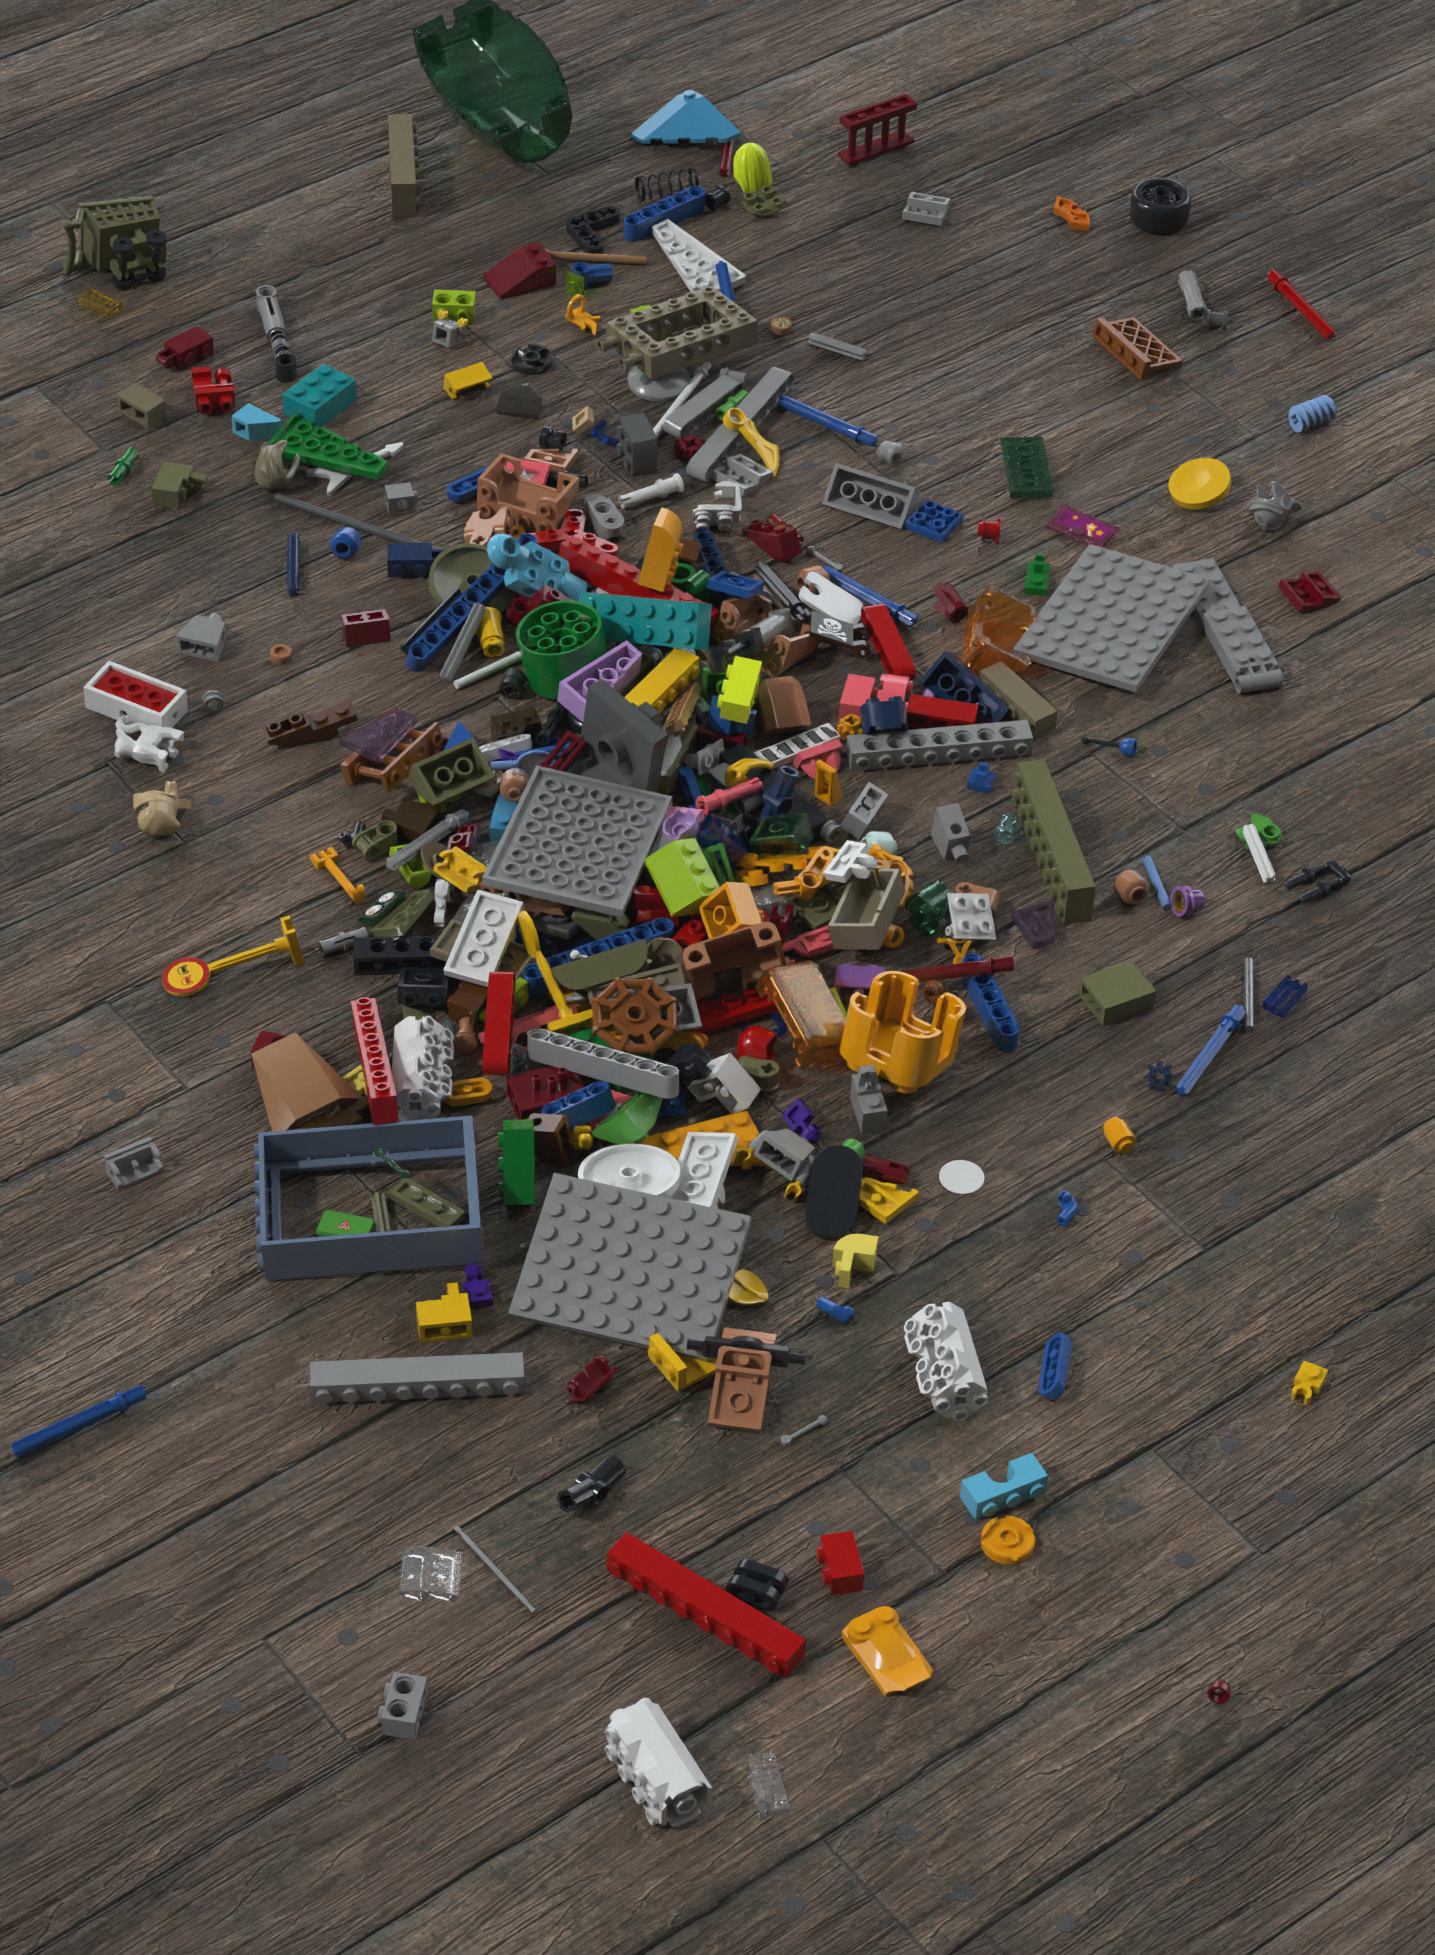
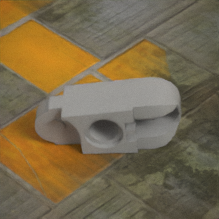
[584,494,624,540]

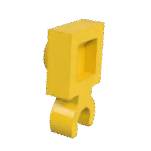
[1291,1361,1328,1406]

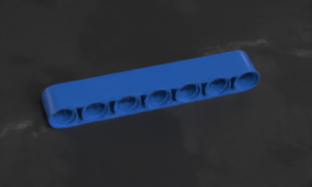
[522,918,674,997]

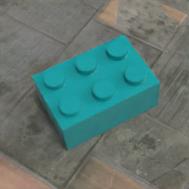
[282,363,357,427]

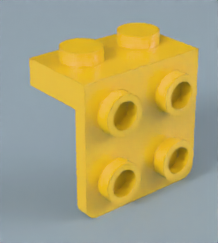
[648,1333,717,1392]

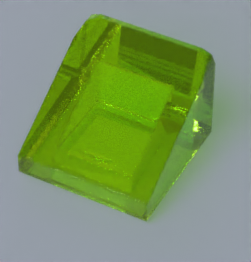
[565,270,584,298]

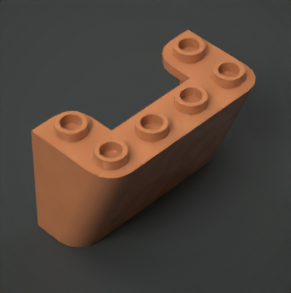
[477,453,579,533]
[714,594,821,677]
[683,922,787,1000]

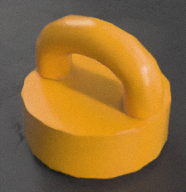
[882,924,904,949]

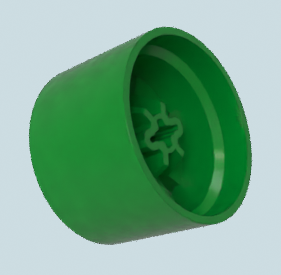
[516,600,608,699]

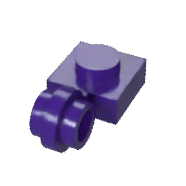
[782,1098,822,1144]
[463,1262,493,1309]

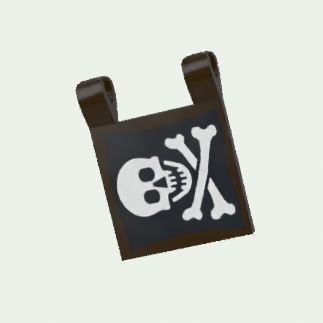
[809,611,869,657]

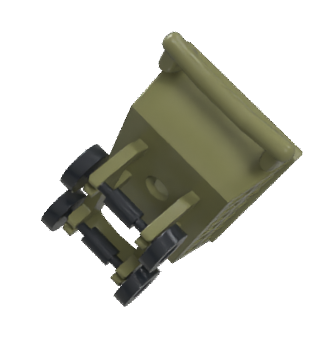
[63,196,167,290]

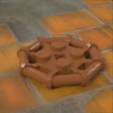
[590,977,680,1056]

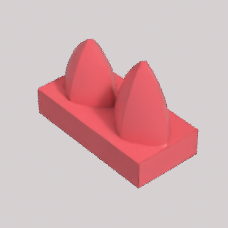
[793,738,842,780]

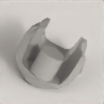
[876,440,903,464]

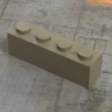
[979,661,1057,738]

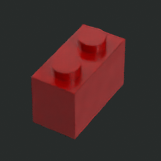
[816,1531,864,1595]

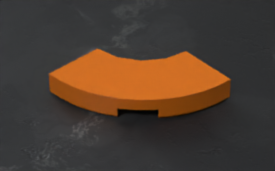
[1053,197,1090,231]

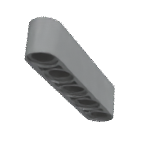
[663,375,744,439]

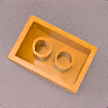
[638,507,683,592]

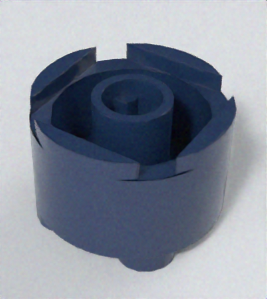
[860,696,908,734]

